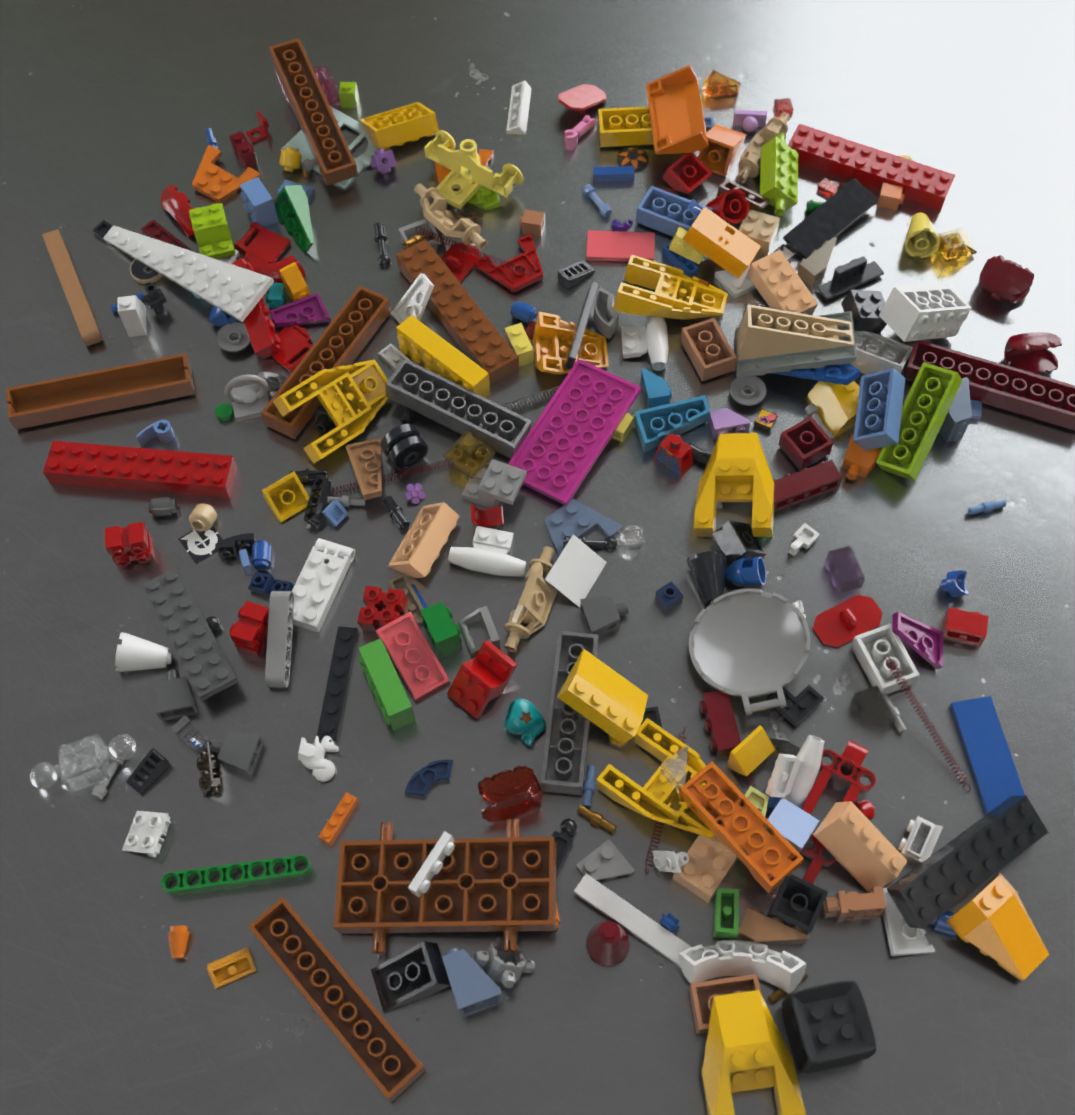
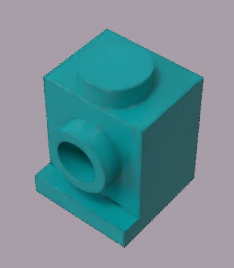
[266,283,287,310]

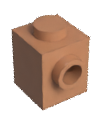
[519,209,545,236]

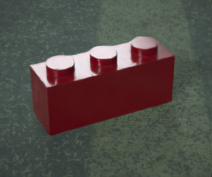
[699,691,742,757]

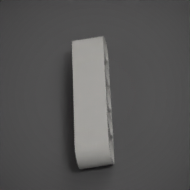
[265,591,294,687]

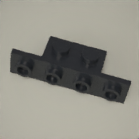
[817,256,884,301]

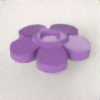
[404,483,425,504]

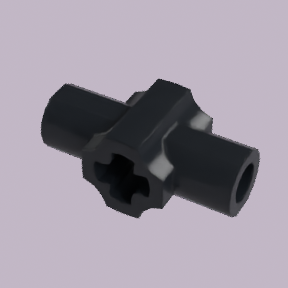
[143,283,167,314]
[315,405,334,432]

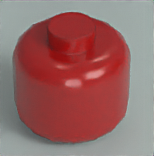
[854,800,875,821]

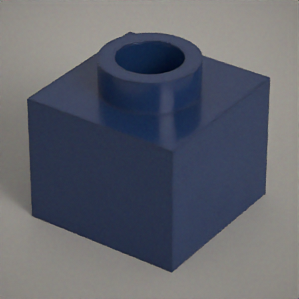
[655,581,683,612]

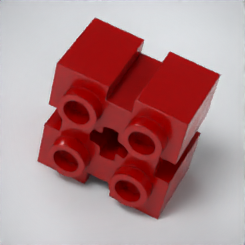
[104,522,154,566]
[357,586,408,632]
[229,601,269,658]

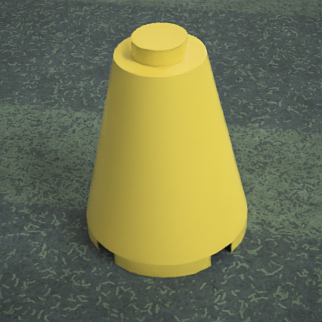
[905,213,940,258]

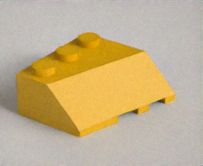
[807,381,860,439]

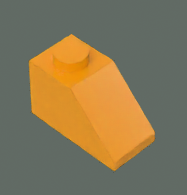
[280,262,310,302]

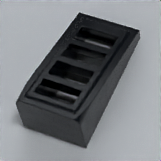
[558,260,595,289]
[126,748,170,795]

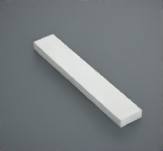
[573,874,692,968]

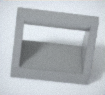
[398,218,441,249]
[458,606,500,657]

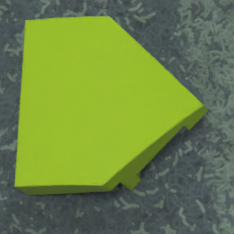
[468,186,502,211]

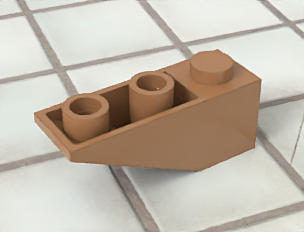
[737,908,809,945]

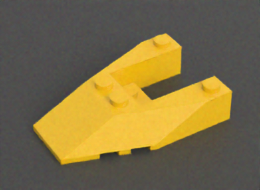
[613,255,728,320]
[273,359,388,464]
[694,433,774,537]
[596,718,722,839]
[701,990,806,1115]

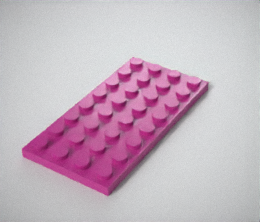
[508,358,641,506]

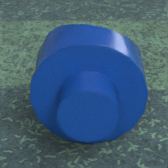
[941,569,970,597]

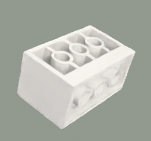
[879,282,972,342]

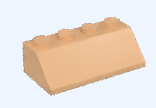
[388,502,459,578]
[813,801,907,893]

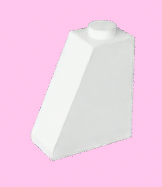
[118,295,147,337]

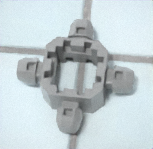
[474,937,535,988]

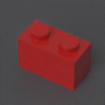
[942,608,989,645]

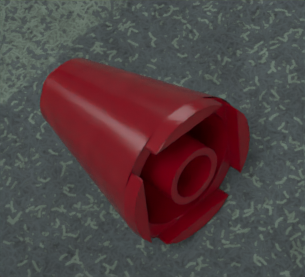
[586,921,630,967]

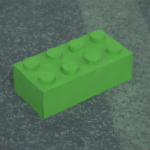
[357,639,416,731]

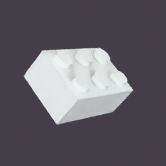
[851,623,920,698]

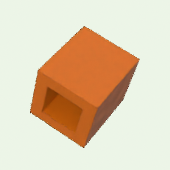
[877,183,905,211]

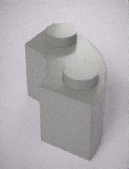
[594,288,620,339]

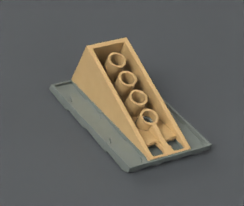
[735,304,857,377]

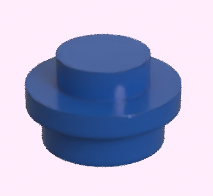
[660,913,680,933]

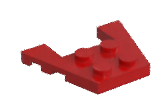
[474,234,543,292]

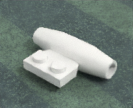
[621,316,669,371]
[448,526,526,577]
[765,735,825,809]

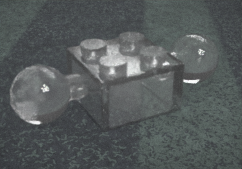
[30,733,136,792]

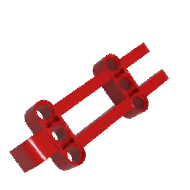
[769,740,876,884]

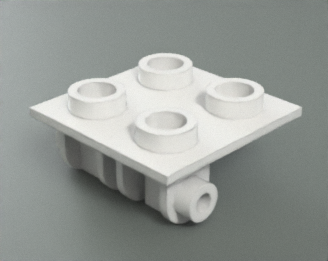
[122,811,171,858]

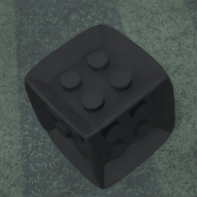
[782,980,877,1074]

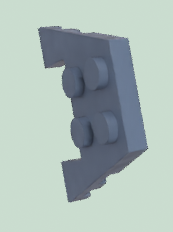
[544,499,623,557]

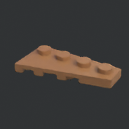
[345,437,382,500]

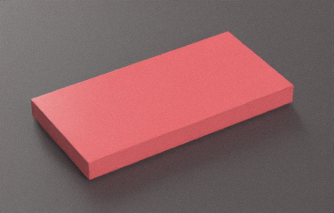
[586,230,655,262]
[375,611,450,701]

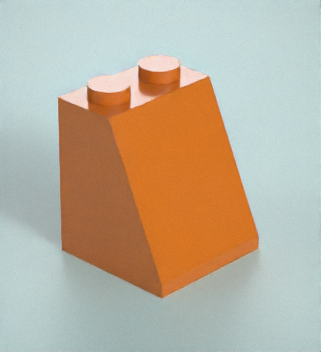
[698,124,746,177]

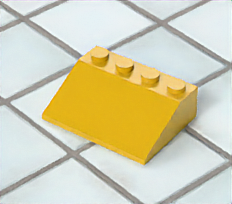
[360,102,439,151]
[557,649,648,744]

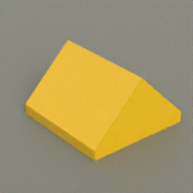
[262,471,309,522]
[726,725,775,777]

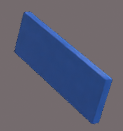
[950,696,1025,814]

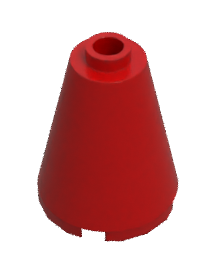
[706,189,749,224]

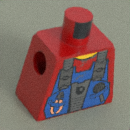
[654,434,693,477]

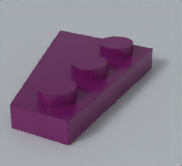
[269,293,331,327]
[892,612,943,670]

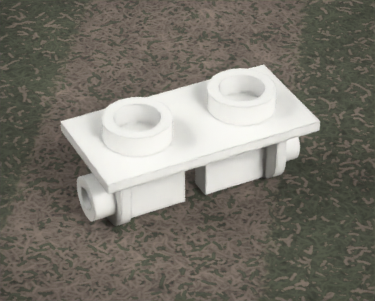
[652,850,689,873]

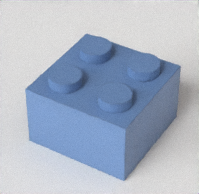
[240,177,279,228]

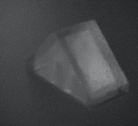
[661,747,688,793]

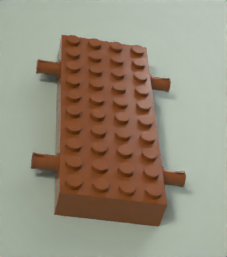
[333,819,556,954]

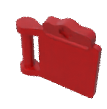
[233,221,291,264]
[271,324,313,374]

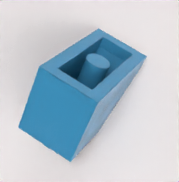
[640,369,672,408]

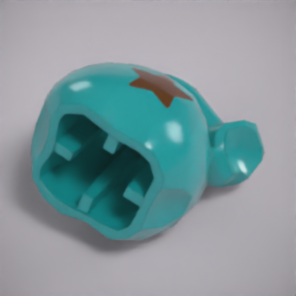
[504,699,546,746]

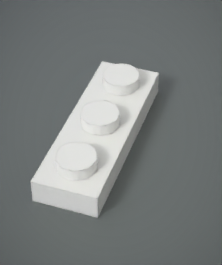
[408,831,455,897]

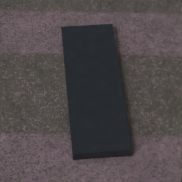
[783,178,878,259]

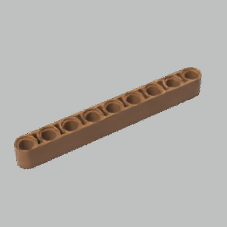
[42,229,103,347]

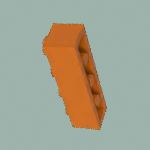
[318,792,359,847]

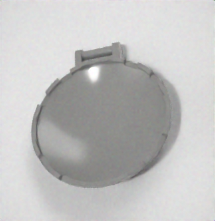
[689,588,810,716]

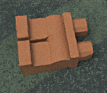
[822,886,886,923]

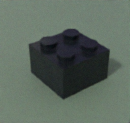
[841,290,887,332]

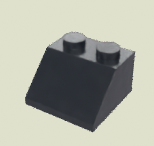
[713,520,767,564]
[768,874,828,934]

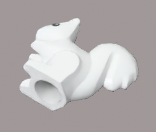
[298,736,339,782]

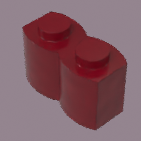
[229,131,258,169]

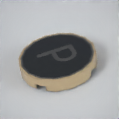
[130,259,163,284]

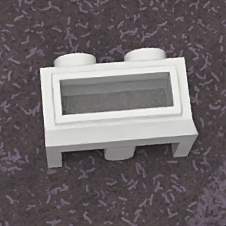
[897,816,943,867]

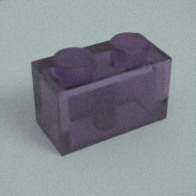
[825,546,865,593]

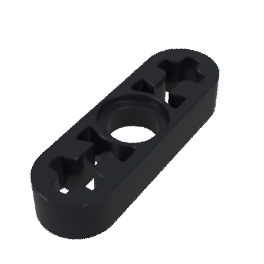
[304,475,331,526]

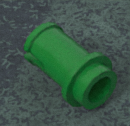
[806,199,826,213]

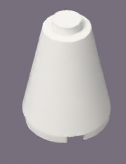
[115,632,173,672]

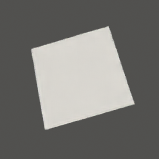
[545,534,607,608]

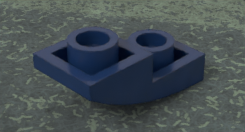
[248,572,294,598]

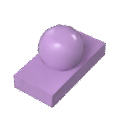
[733,110,767,132]

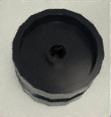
[380,424,428,471]

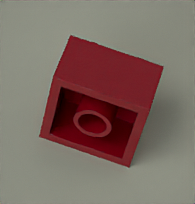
[778,416,834,470]

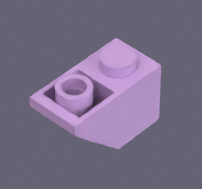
[708,408,751,439]

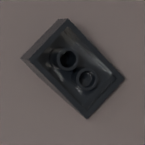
[371,941,451,1012]

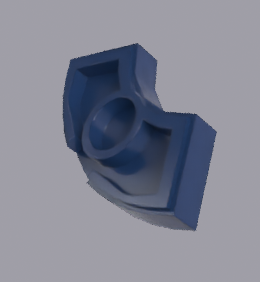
[405,759,453,798]

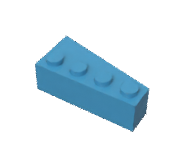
[634,395,710,453]

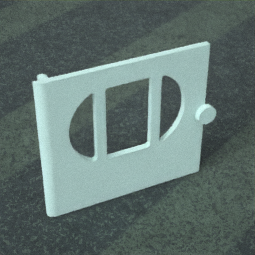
[280,106,379,188]

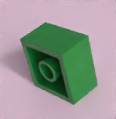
[420,601,462,659]

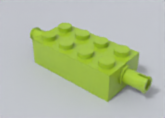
[760,133,799,216]

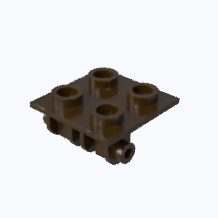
[197,742,222,797]

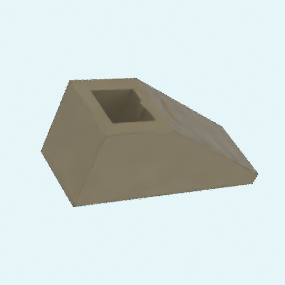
[797,237,837,287]

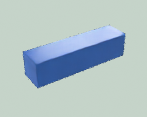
[593,166,635,182]
[662,242,699,278]

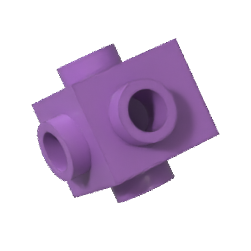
[370,149,397,174]

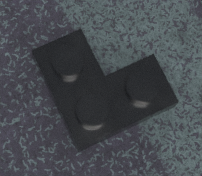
[766,685,824,727]

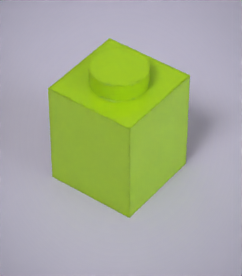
[339,82,359,108]

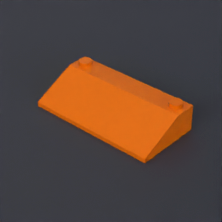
[646,65,709,155]

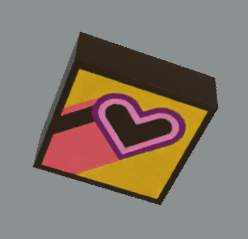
[754,408,778,432]

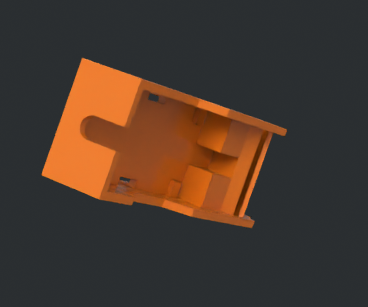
[679,761,804,894]

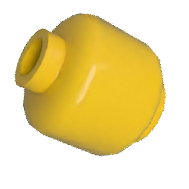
[279,147,302,172]

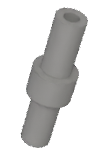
[327,496,366,507]
[880,694,907,733]

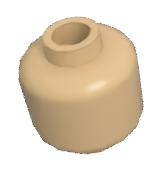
[189,503,217,531]

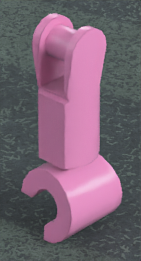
[564,115,597,150]

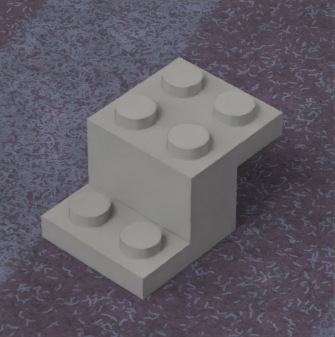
[461,459,527,508]

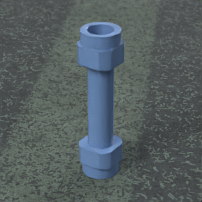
[582,184,612,218]

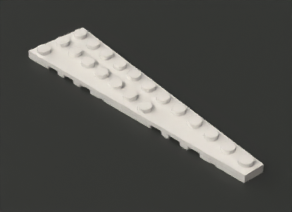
[103,225,274,322]

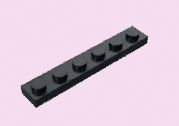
[317,626,358,741]

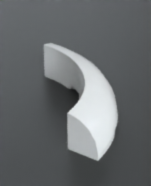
[679,940,807,994]

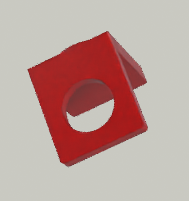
[245,111,270,144]
[470,504,504,528]

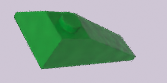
[274,185,314,253]

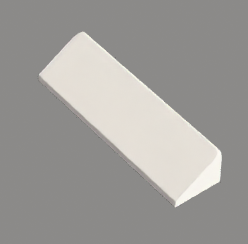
[506,81,531,135]

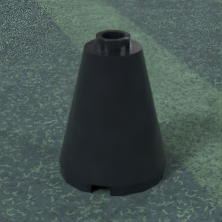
[687,551,726,605]

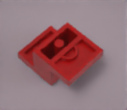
[447,640,518,719]

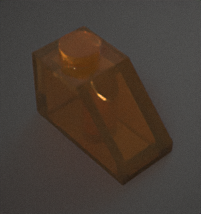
[702,70,741,100]

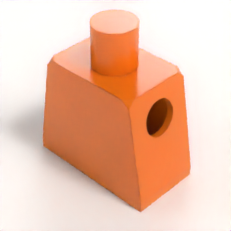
[842,434,883,480]

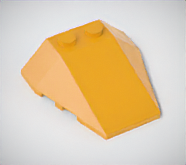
[533,312,609,374]
[946,873,1049,981]

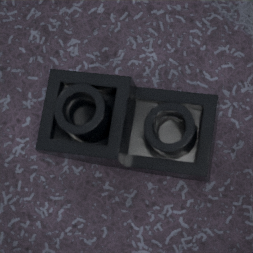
[215,533,257,557]

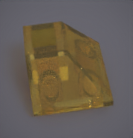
[938,227,977,262]
[444,430,496,479]

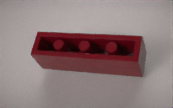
[773,460,842,511]

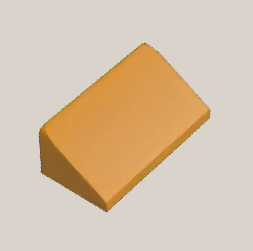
[207,947,257,989]

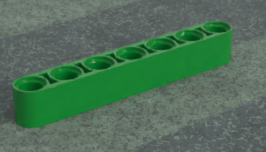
[161,855,313,897]

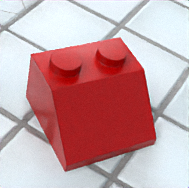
[663,153,713,194]

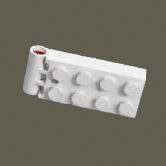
[292,538,355,633]

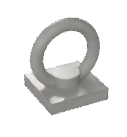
[225,374,269,422]

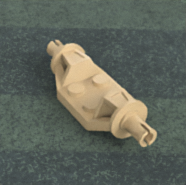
[736,112,790,183]
[414,183,488,250]
[504,546,557,652]

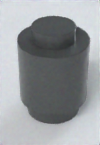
[148,497,177,517]

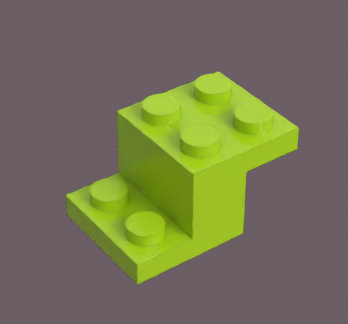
[189,203,236,259]

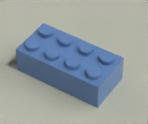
[636,185,712,237]
[853,368,905,451]

